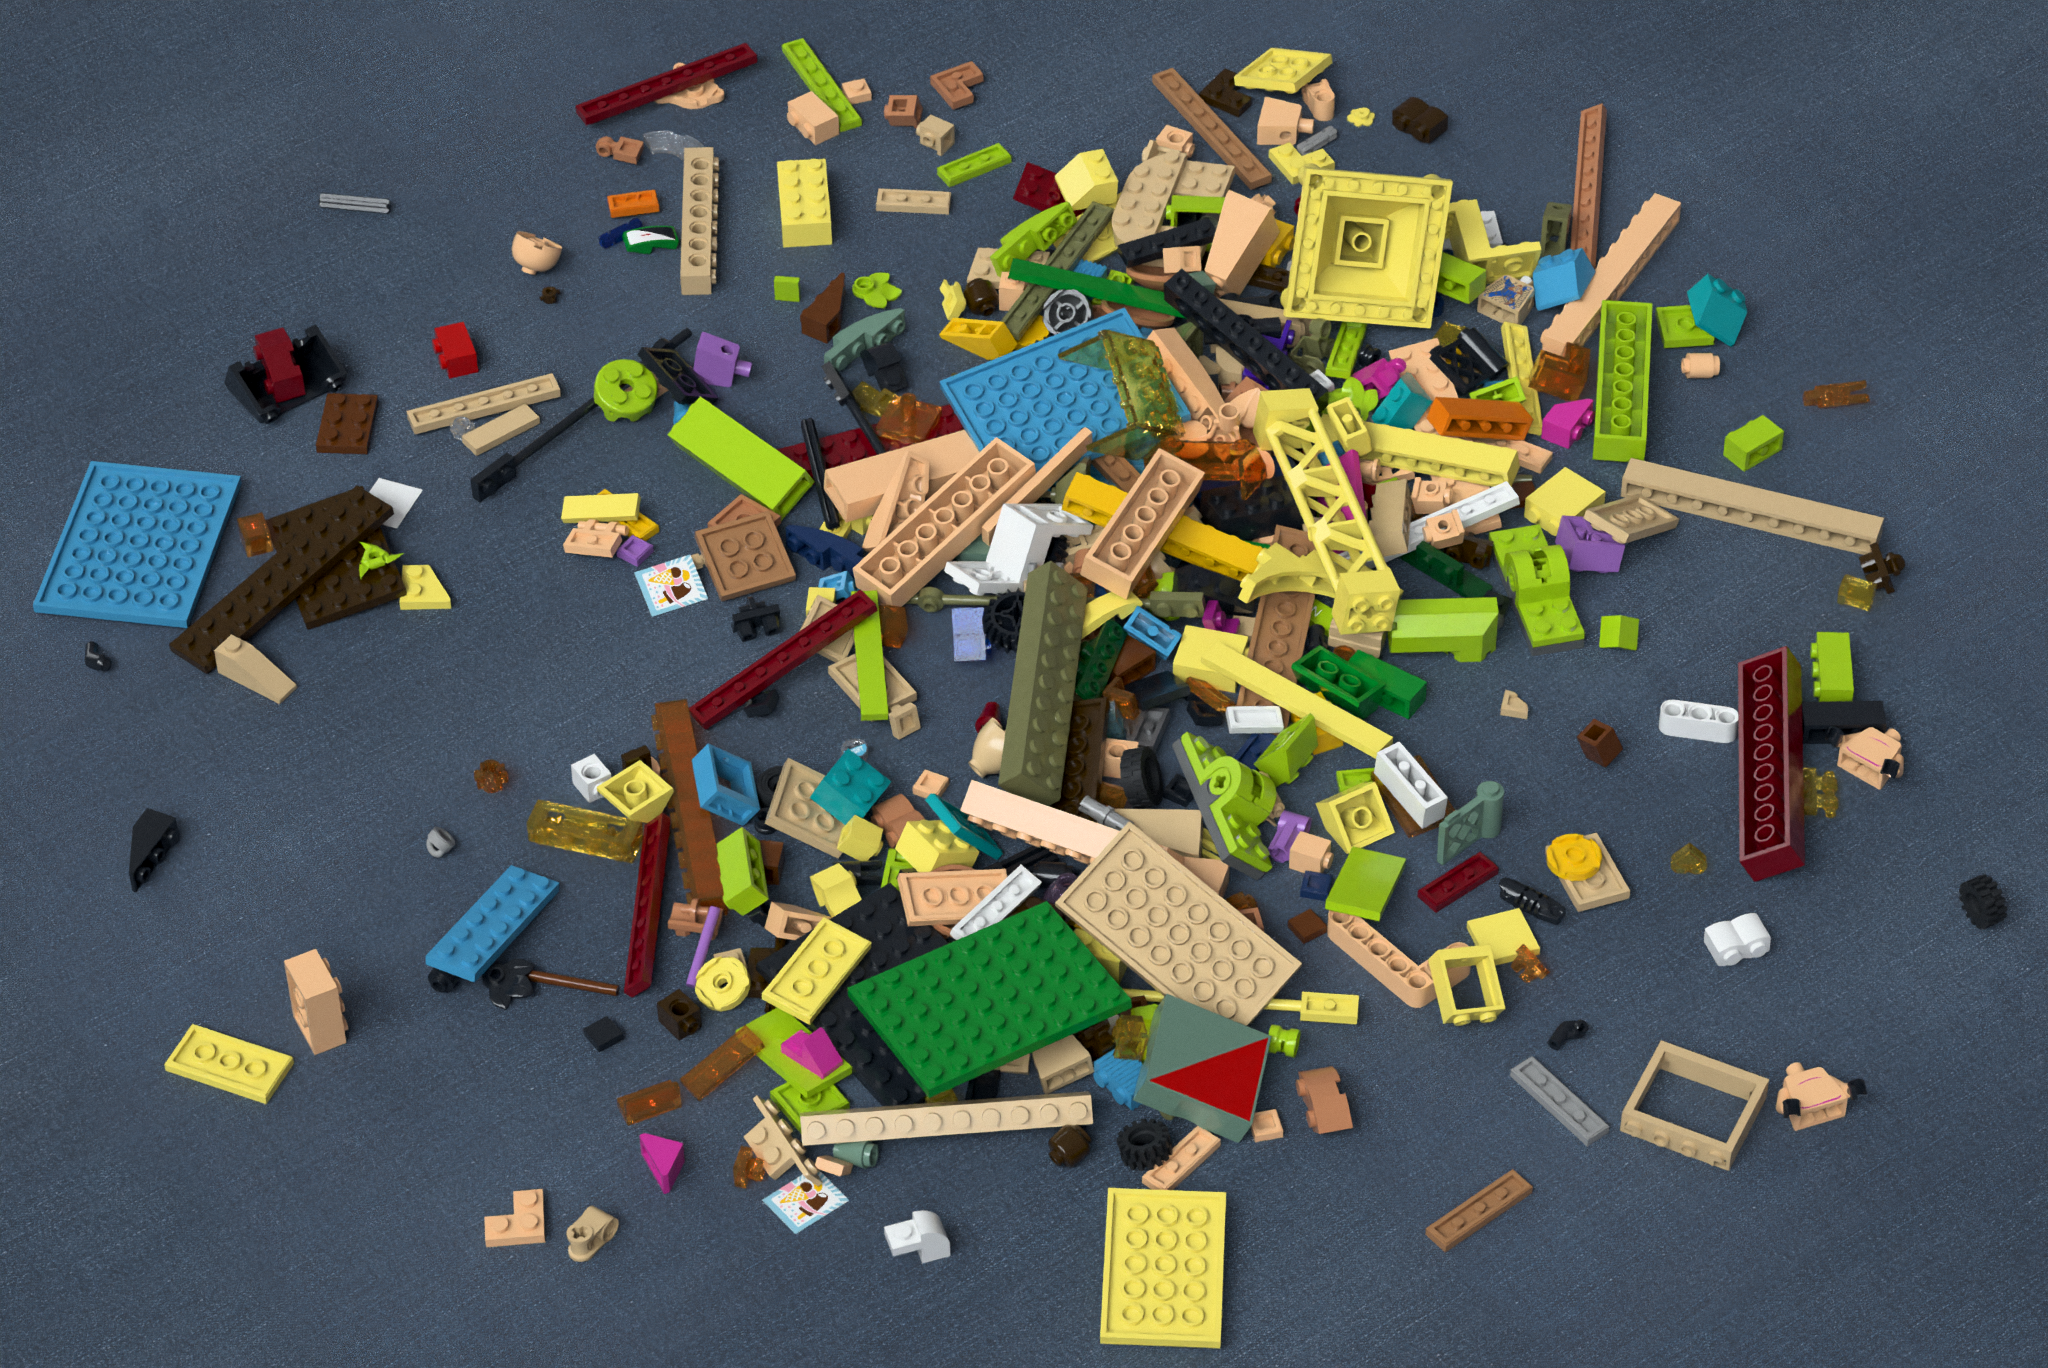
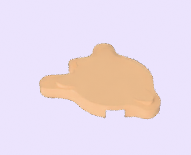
[655,63,725,109]

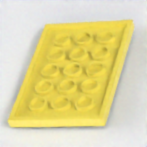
[1100,1188,1226,1348]

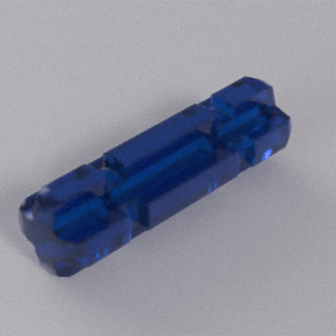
[598,218,643,249]

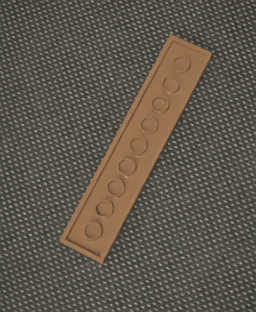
[1236,525,1316,736]

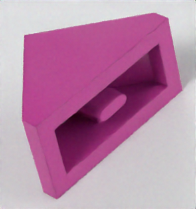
[639,1133,685,1194]

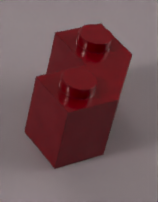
[253,327,306,403]

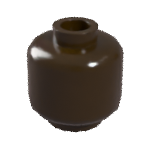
[963,278,999,316]
[1048,1124,1092,1168]

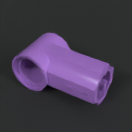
[1268,810,1312,863]

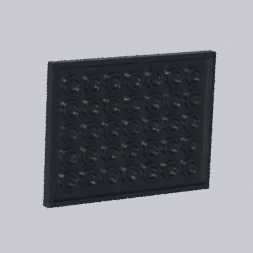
[756,883,949,1106]

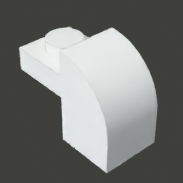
[884,1211,950,1264]

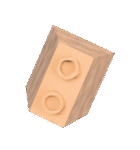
[1205,190,1280,298]

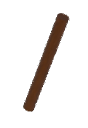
[527,970,619,996]

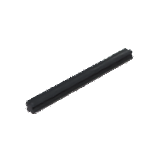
[801,418,840,530]

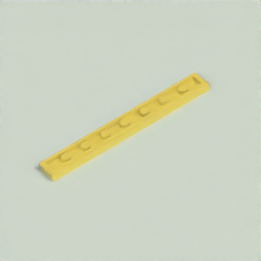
[1201,641,1393,759]

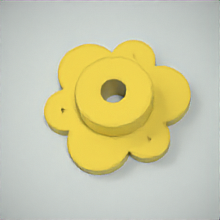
[1347,108,1375,127]

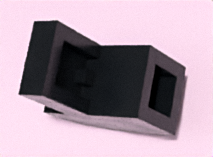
[860,342,908,396]

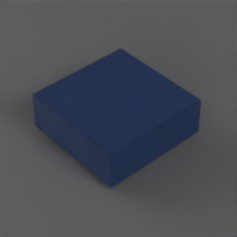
[1300,870,1333,901]

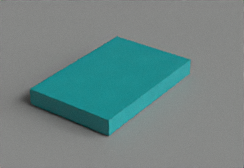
[925,793,1003,860]

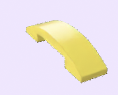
[1081,592,1143,640]

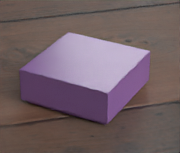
[617,535,654,567]

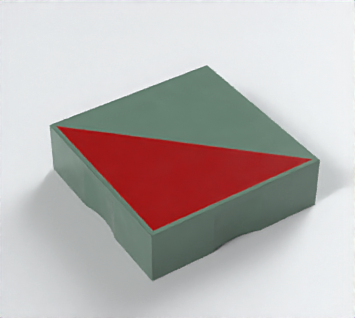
[1133,994,1272,1143]

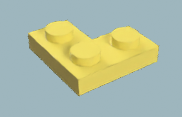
[1269,142,1335,185]

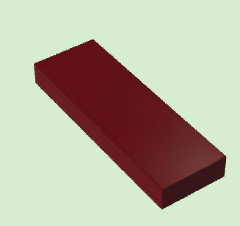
[1417,852,1499,913]

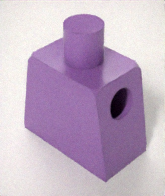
[693,332,752,387]

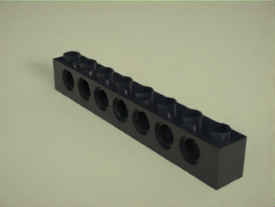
[1164,269,1328,421]

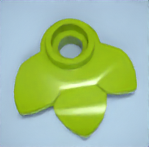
[852,273,902,308]
[1328,377,1378,421]

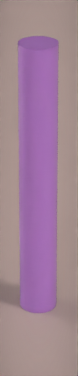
[686,906,720,988]

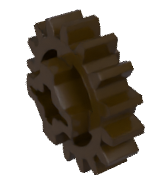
[1072,1019,1114,1058]

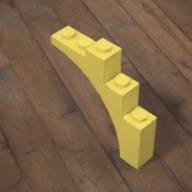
[1238,542,1404,604]

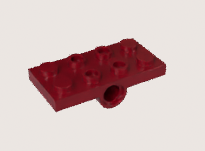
[1013,162,1087,217]

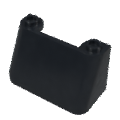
[224,324,347,424]

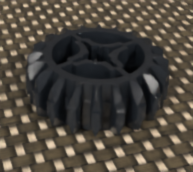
[982,587,1025,654]

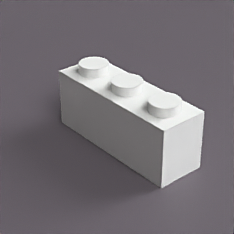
[1374,742,1448,829]

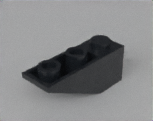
[129,808,179,892]

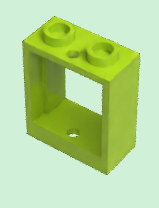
[1166,195,1225,252]

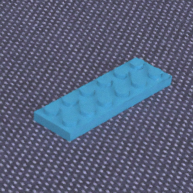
[426,865,559,983]

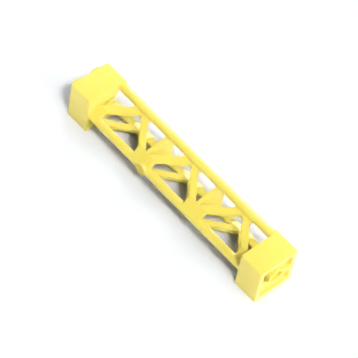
[1253,388,1400,635]

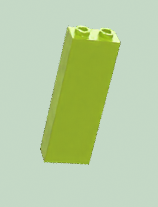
[668,396,814,521]

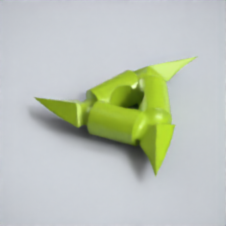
[359,542,404,578]

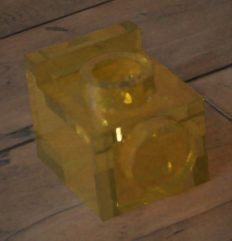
[1111,1014,1149,1060]

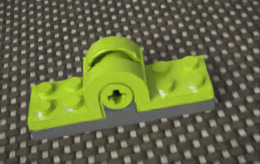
[1489,524,1585,656]
[1172,732,1276,880]

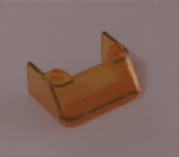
[1143,437,1267,500]

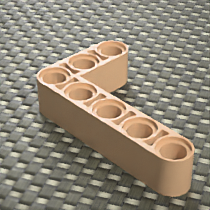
[1327,910,1471,1008]

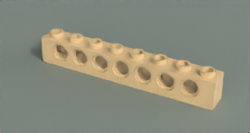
[680,147,719,295]

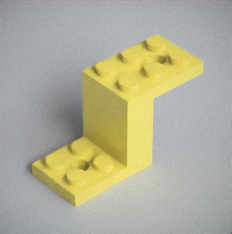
[1444,199,1542,284]

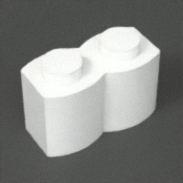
[1704,913,1771,966]

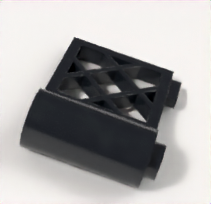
[1429,327,1509,394]

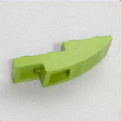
[990,201,1078,277]

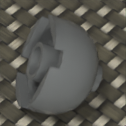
[1043,289,1094,335]

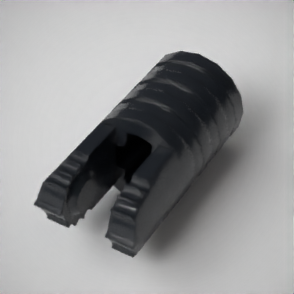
[832,860,883,886]

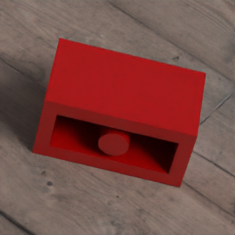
[432,322,478,379]

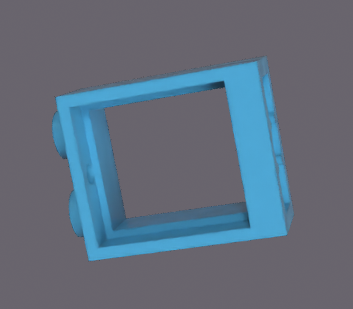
[692,743,760,826]

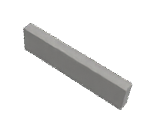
[1510,1056,1610,1146]

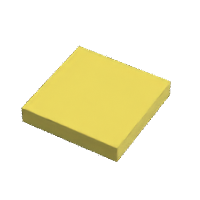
[1467,908,1540,966]

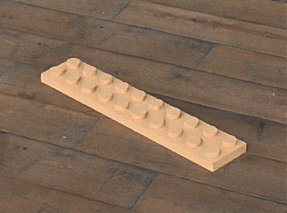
[1389,338,1502,536]

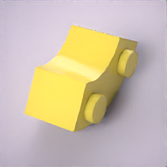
[810,863,862,917]

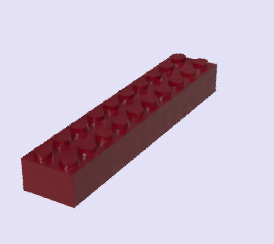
[1738,646,1805,882]

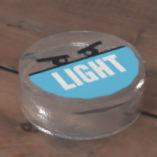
[841,739,868,761]

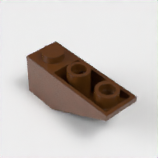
[800,272,846,344]

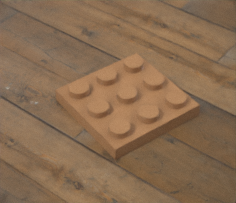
[695,511,796,602]

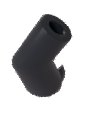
[85,642,112,672]
[1548,1020,1588,1050]

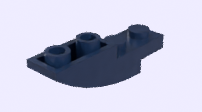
[785,525,864,579]

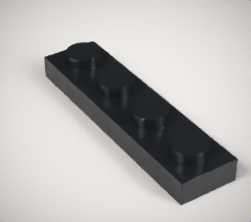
[1118,218,1216,268]

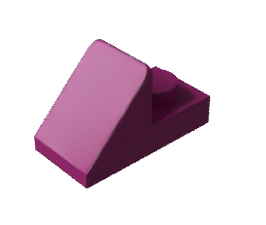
[781,1027,843,1079]

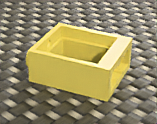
[1428,944,1506,1026]

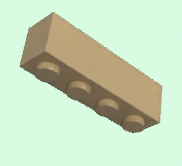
[1369,478,1413,557]

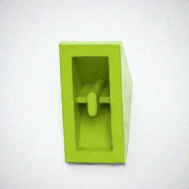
[1469,376,1526,403]

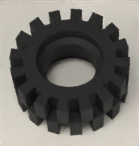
[1959,874,2007,929]
[1117,1118,1173,1171]

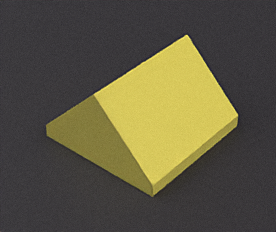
[596,760,674,823]

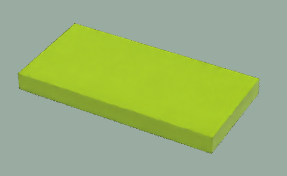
[1325,847,1406,921]
[736,1008,852,1099]

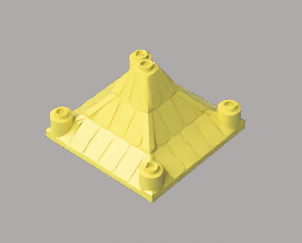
[1280,163,1453,328]

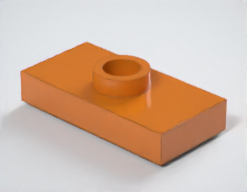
[607,190,659,218]

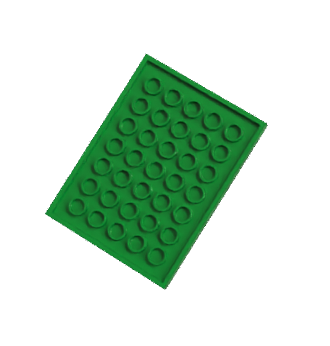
[847,901,1132,1098]

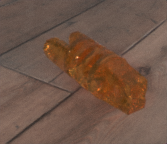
[1802,380,1870,408]

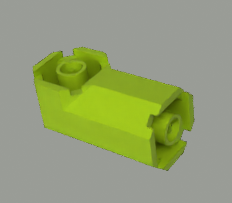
[1387,597,1498,662]

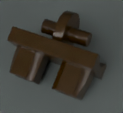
[1443,532,1494,569]
[1859,542,1905,594]

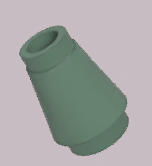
[833,1140,879,1169]

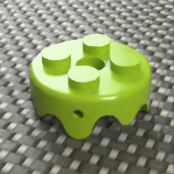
[594,359,658,422]

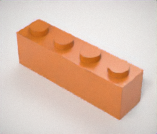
[1426,397,1534,440]

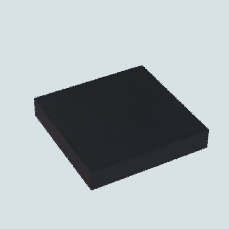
[1120,670,1191,711]

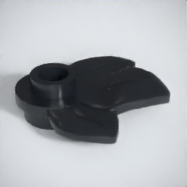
[482,959,534,1010]

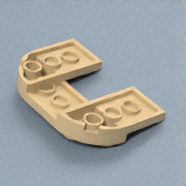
[1112,151,1235,267]

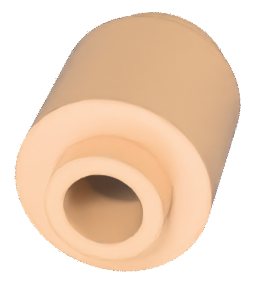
[1681,353,1720,378]

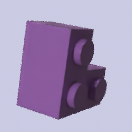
[1555,515,1625,573]

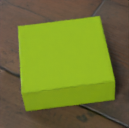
[774,276,801,302]

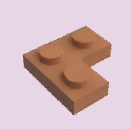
[930,61,983,110]

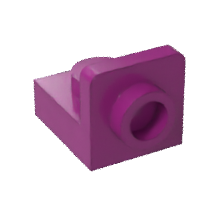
[1202,600,1241,634]

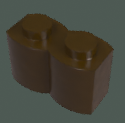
[1392,97,1448,143]

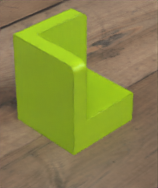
[1599,615,1639,651]

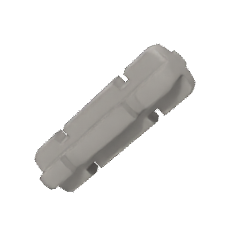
[1297,126,1337,156]

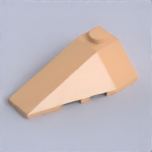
[862,450,929,553]

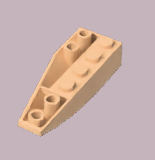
[1146,328,1238,460]

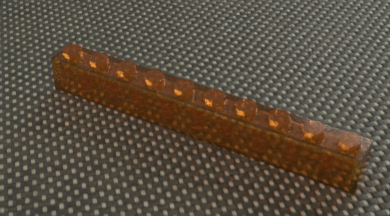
[651,699,728,916]

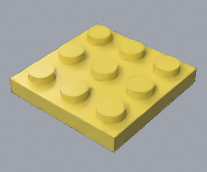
[1234,48,1333,94]

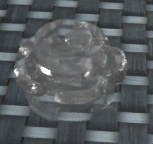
[450,417,475,440]

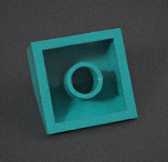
[1687,274,1748,347]
[1371,372,1433,429]

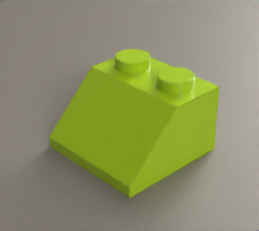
[1254,713,1318,787]

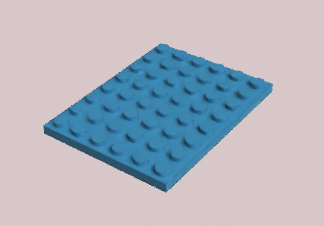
[939,307,1191,473]
[33,461,242,628]

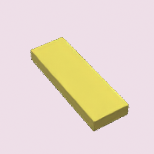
[561,493,641,523]

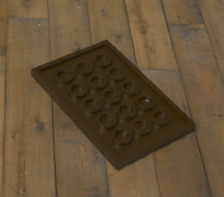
[264,486,407,630]

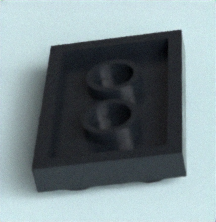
[637,347,718,405]

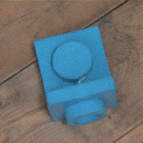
[818,571,860,600]

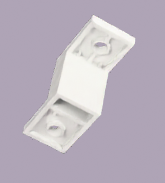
[944,503,1094,596]

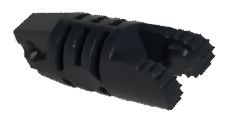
[1499,877,1566,925]

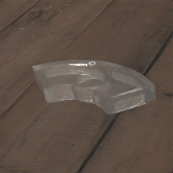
[643,131,704,161]

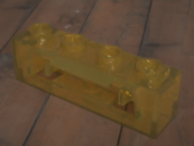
[527,799,643,863]

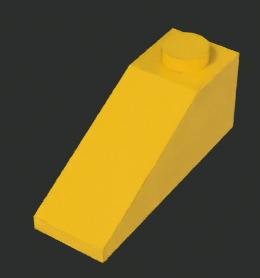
[939,318,1018,360]

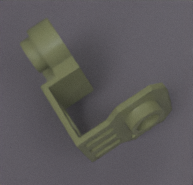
[1288,318,1335,378]

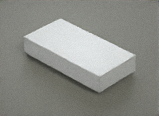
[1225,706,1284,734]

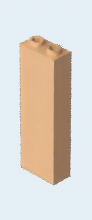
[824,430,979,523]

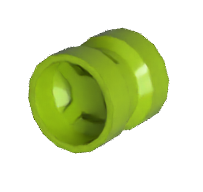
[1268,1024,1301,1058]

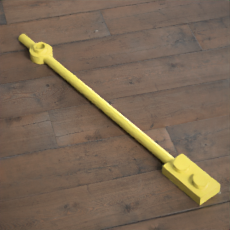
[1122,988,1359,1024]

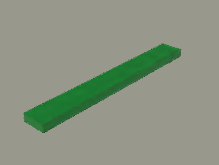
[1008,258,1186,319]

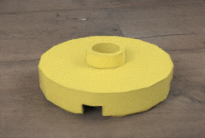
[695,956,751,1012]

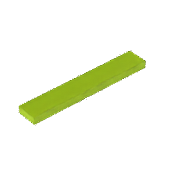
[782,38,862,133]
[850,590,888,721]

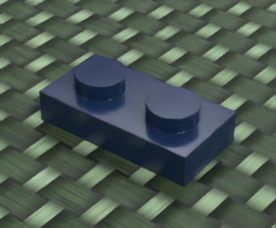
[1233,733,1277,772]

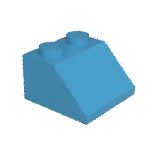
[1532,248,1596,311]

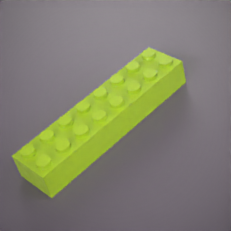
[1592,300,1652,462]

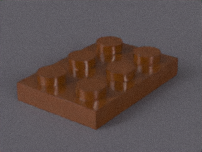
[316,393,379,454]

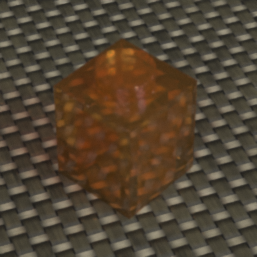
[237,512,273,557]
[879,604,908,648]

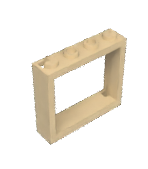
[1620,1040,1769,1171]

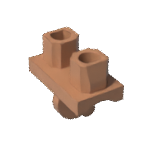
[668,898,724,940]

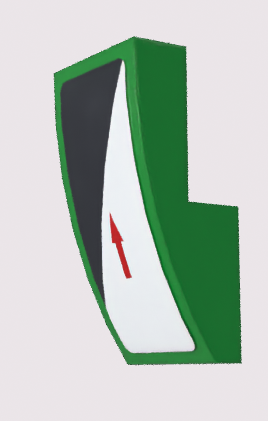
[622,226,679,254]

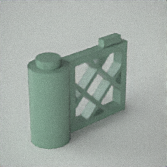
[1437,781,1504,866]

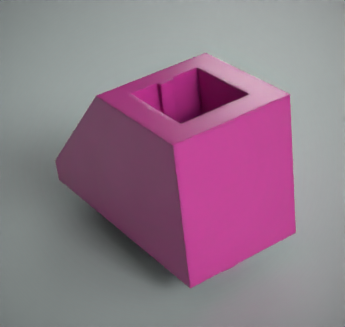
[1541,398,1595,449]

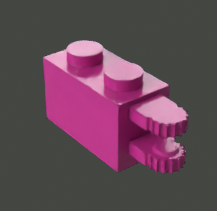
[1351,357,1407,400]

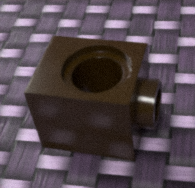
[657,989,702,1041]

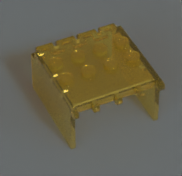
[1057,329,1186,461]

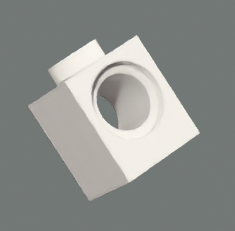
[571,754,612,803]

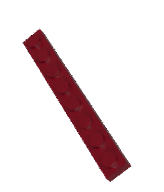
[575,43,757,126]
[688,589,878,730]
[624,813,671,998]

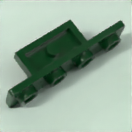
[1398,541,1493,598]
[1075,618,1128,700]

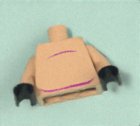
[1823,726,1904,790]
[1776,1062,1867,1131]

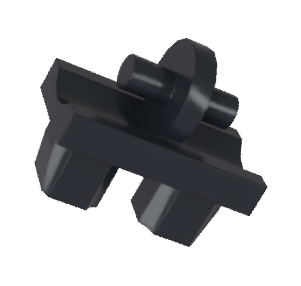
[731,596,780,642]

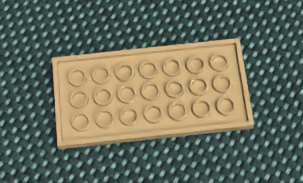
[1055,821,1302,1026]

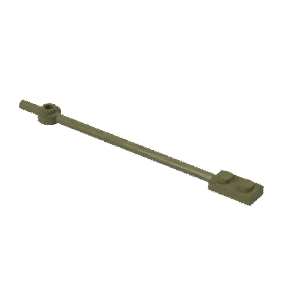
[906,587,1206,618]

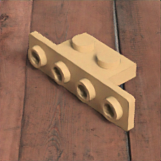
[744,1095,823,1186]

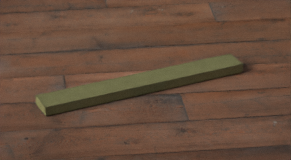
[1000,201,1114,340]

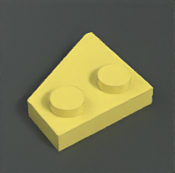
[399,565,451,610]

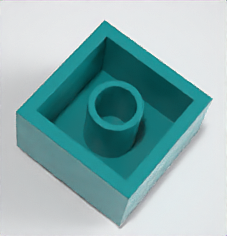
[810,748,892,825]

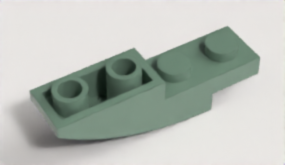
[824,308,905,372]

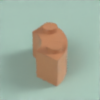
[1296,1066,1353,1134]

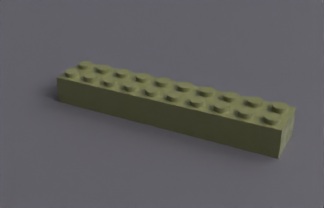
[998,561,1088,806]

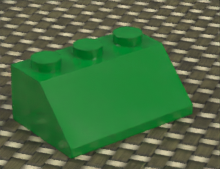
[1291,645,1386,720]

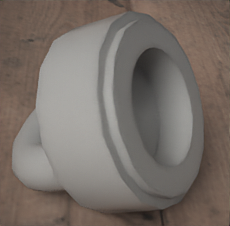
[426,827,455,858]

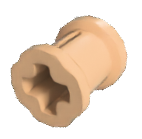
[1359,458,1380,482]

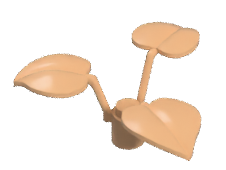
[1162,387,1275,483]

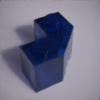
[951,607,991,662]

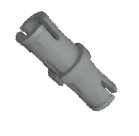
[1079,795,1134,831]

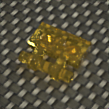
[1803,767,1839,818]

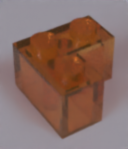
[1528,342,1591,402]

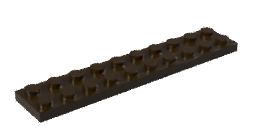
[169,485,395,674]

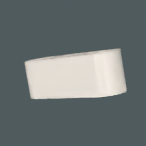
[1659,700,1738,743]

